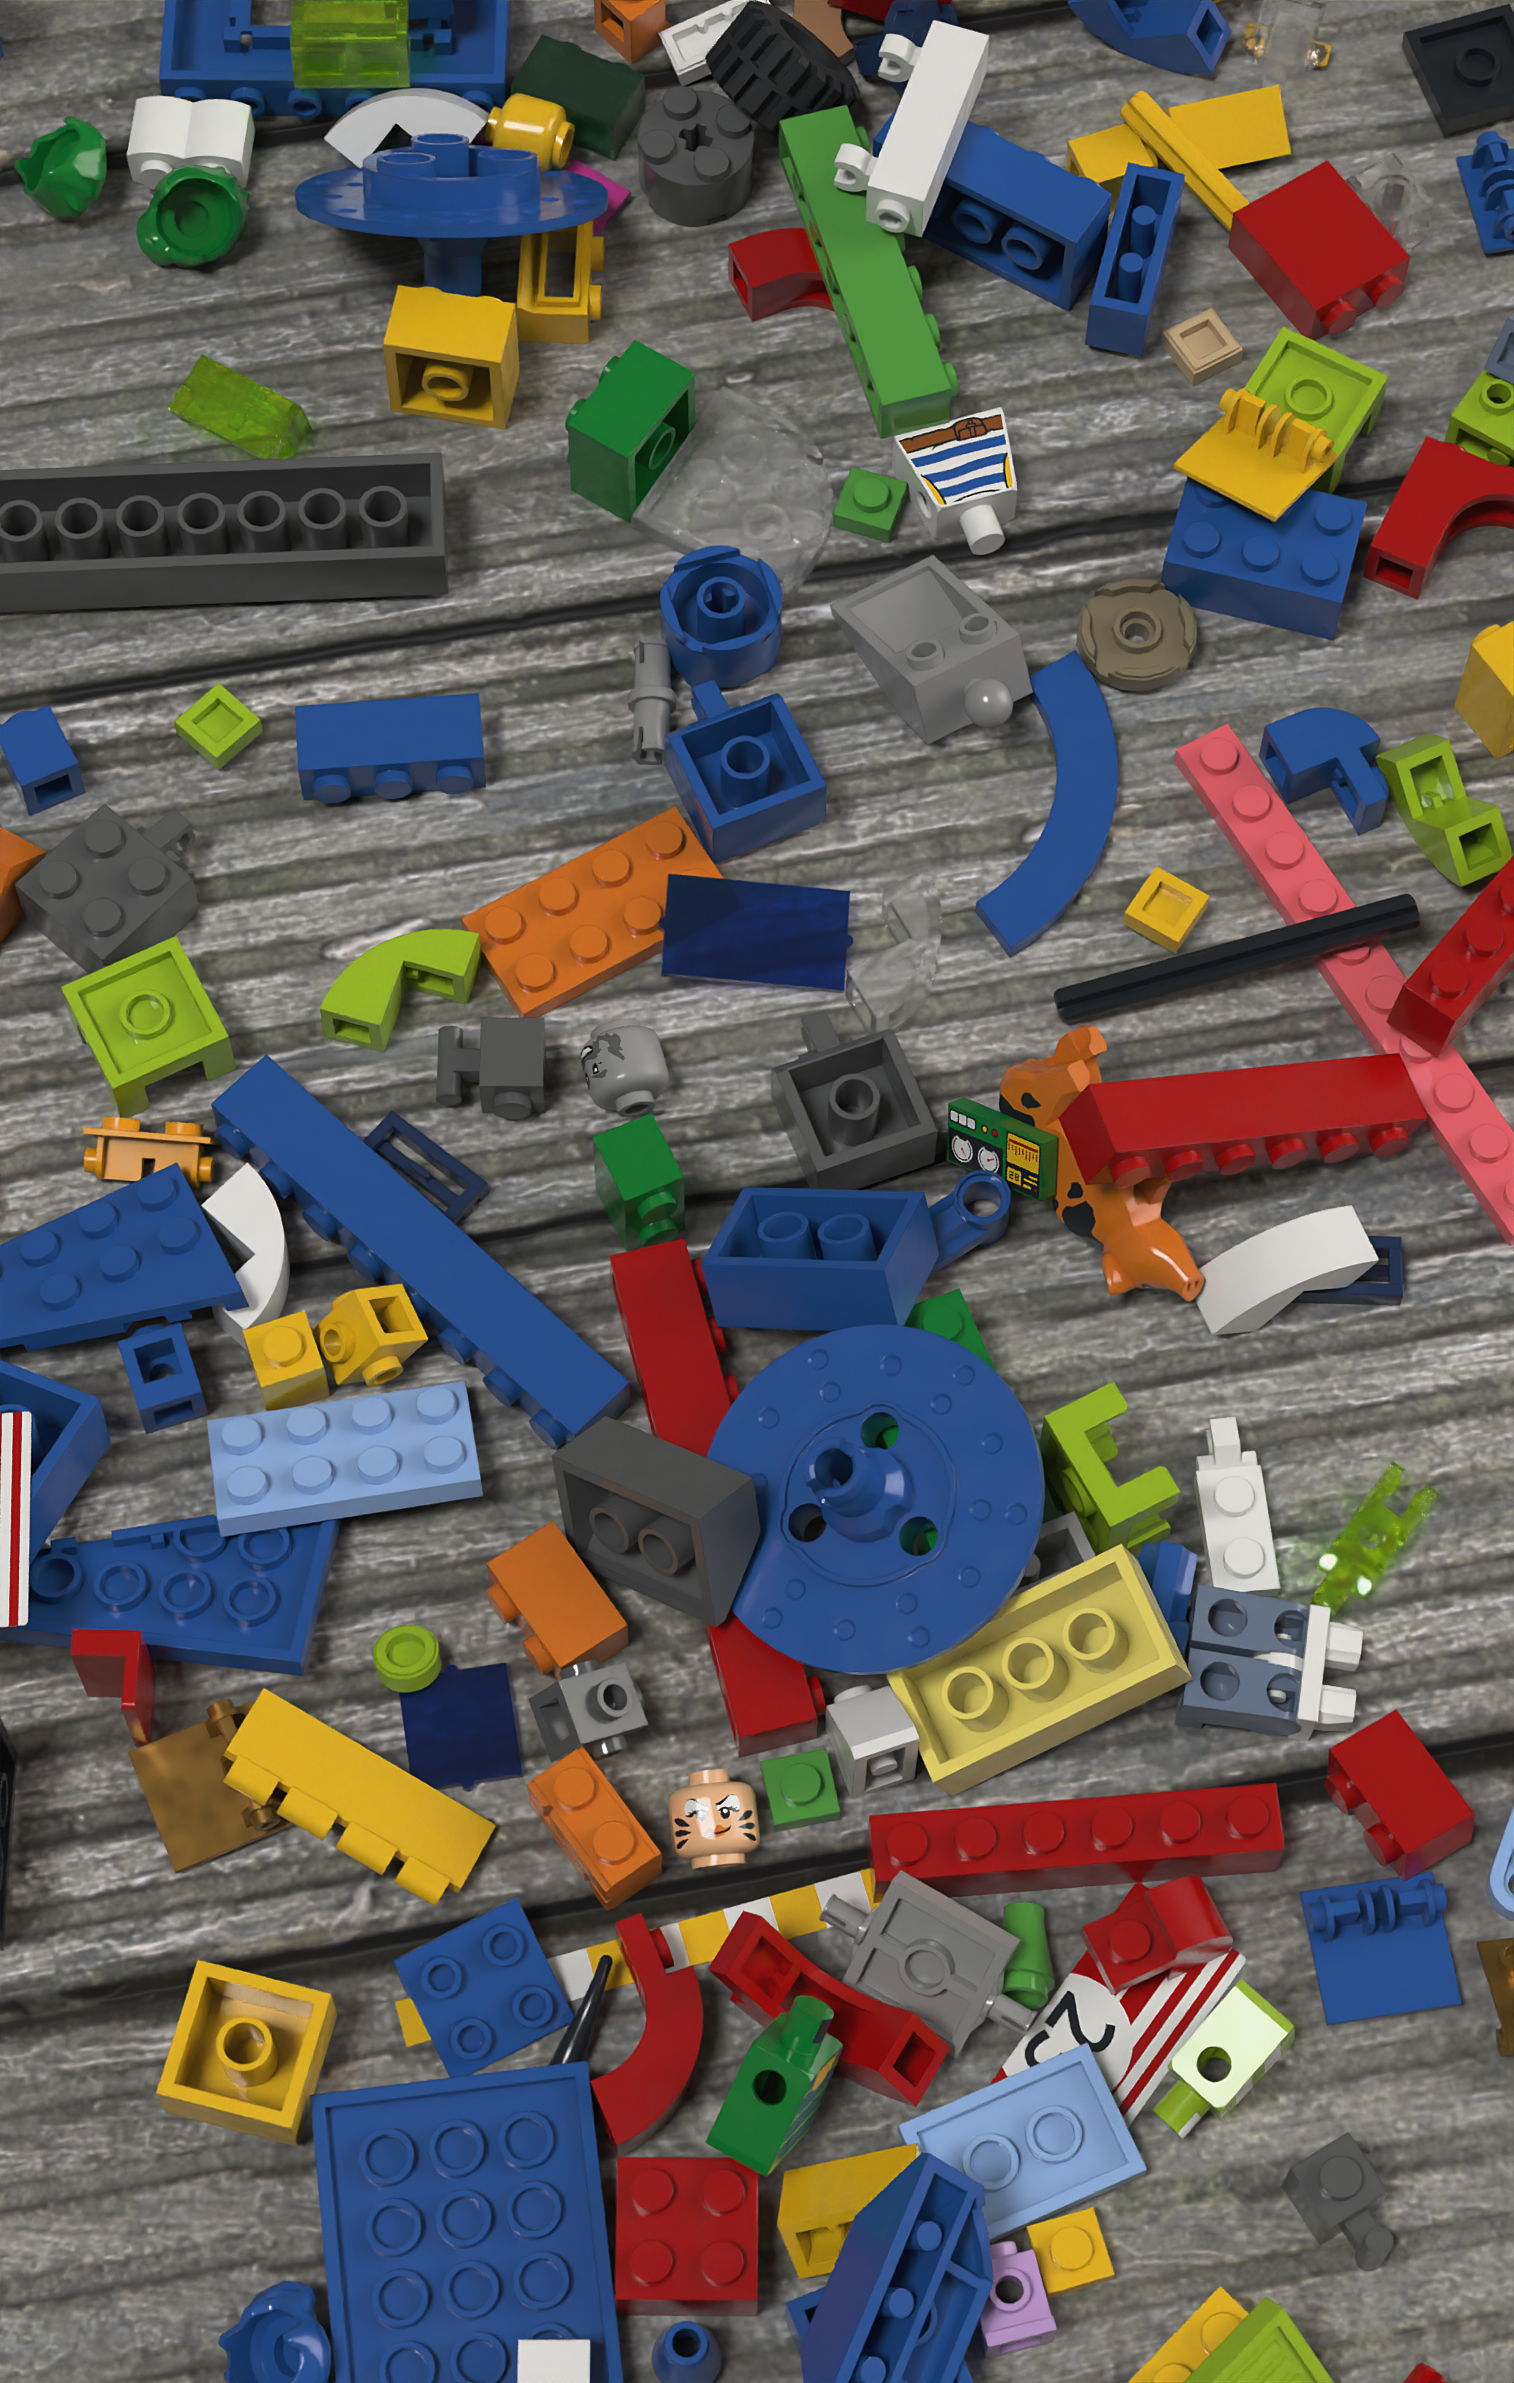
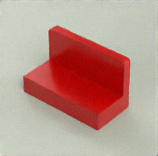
[71,1629,156,1748]

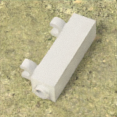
[834,20,989,237]

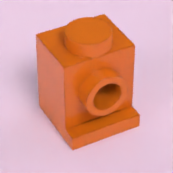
[594,0,672,65]

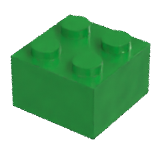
[565,340,695,523]

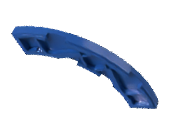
[975,650,1118,958]

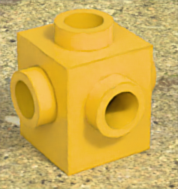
[312,1284,428,1387]

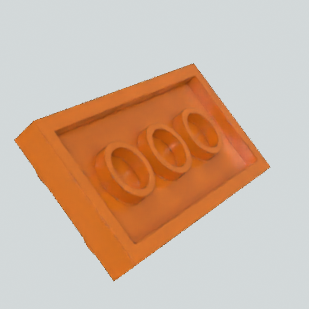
[461,806,738,1018]

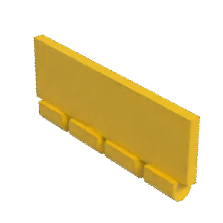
[223,1688,496,1907]

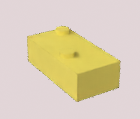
[886,1544,1193,1796]

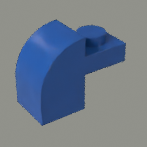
[1259,708,1389,836]

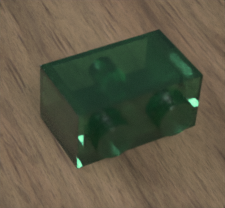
[511,34,646,161]

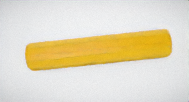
[1119,90,1250,233]

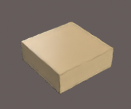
[1161,308,1243,386]

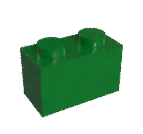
[593,1113,685,1252]

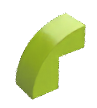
[1375,733,1513,887]
[320,929,482,1053]

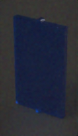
[658,874,853,993]

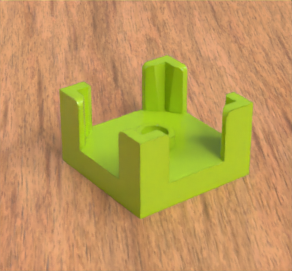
[1244,326,1389,494]
[61,936,236,1118]
[1039,1381,1181,1556]

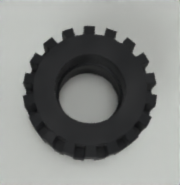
[705,0,860,139]

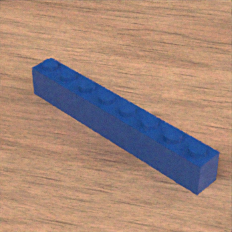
[211,1054,631,1449]

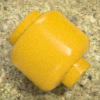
[485,93,574,172]

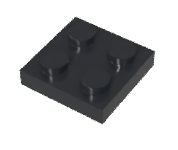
[1401,4,1514,135]

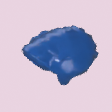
[218,2281,332,2383]

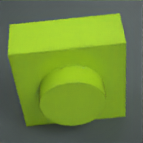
[174,683,263,770]

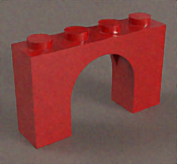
[1363,436,1514,600]

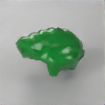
[14,116,107,219]
[136,165,251,268]

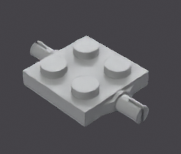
[819,1870,1037,2059]

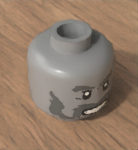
[580,1019,670,1117]

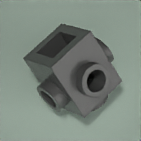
[528,1659,648,1762]

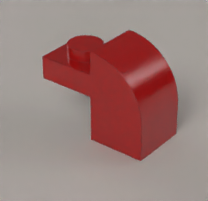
[1081,1876,1233,1995]

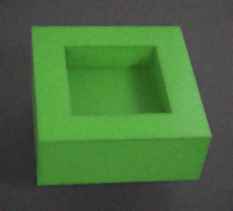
[832,466,908,543]
[760,1748,840,1833]

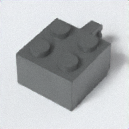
[15,803,199,974]
[771,1010,938,1190]

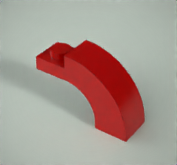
[590,1912,703,2159]

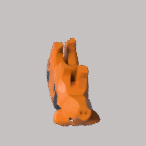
[999,1025,1204,1301]

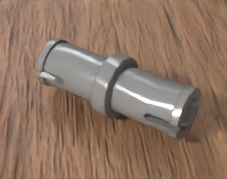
[628,638,676,765]

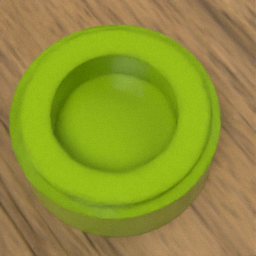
[373,1625,442,1693]

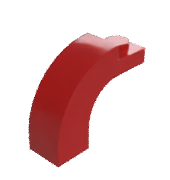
[728,228,835,322]
[708,1911,950,2107]

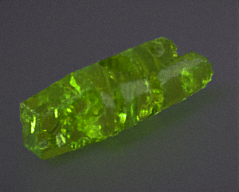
[1310,1461,1440,1620]

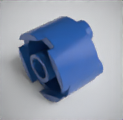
[660,545,782,688]

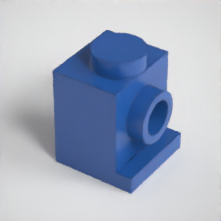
[118,1322,208,1434]

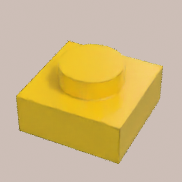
[1123,866,1210,953]
[1025,2207,1115,2299]

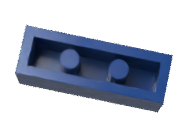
[1085,162,1185,357]
[295,693,486,803]

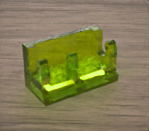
[290,0,411,88]
[168,354,313,460]

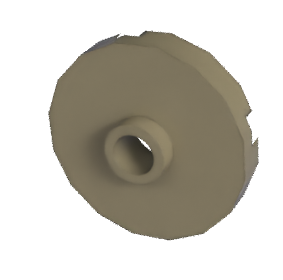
[1076,577,1197,692]

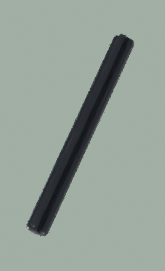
[1054,894,1420,1023]

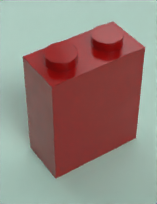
[1228,160,1411,341]

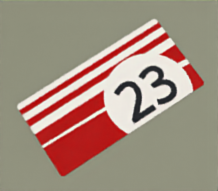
[991,1882,1246,2128]

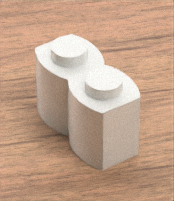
[127,96,255,190]

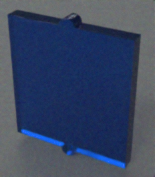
[399,1663,523,1792]

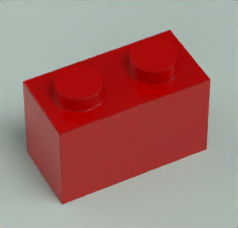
[1324,1709,1475,1882]

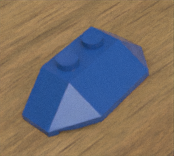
[799,2153,994,2383]

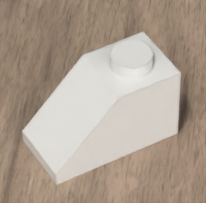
[825,1685,919,1800]

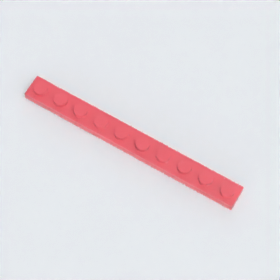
[1174,723,1514,1246]

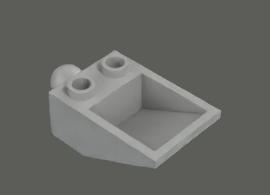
[830,555,1033,744]

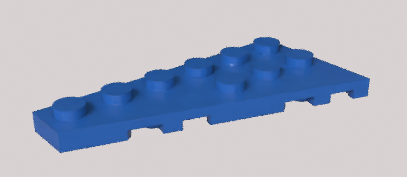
[0,1162,249,1351]
[0,1515,342,1676]

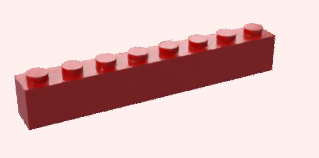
[609,1238,826,1758]

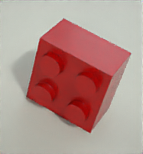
[615,2157,758,2317]

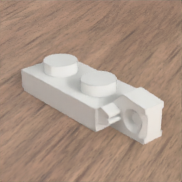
[1194,1417,1280,1597]

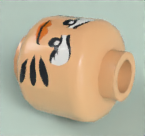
[668,1769,760,1870]

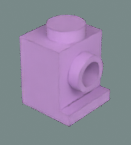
[976,2241,1057,2360]

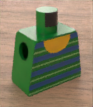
[705,1995,843,2177]

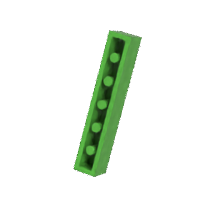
[779,105,958,439]

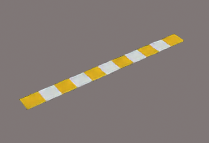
[395,1868,880,2047]

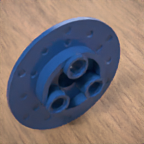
[295,133,608,297]
[706,1324,1045,1675]

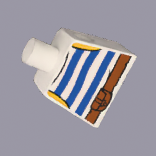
[892,407,1017,555]

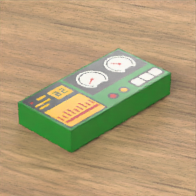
[947,1097,1058,1201]

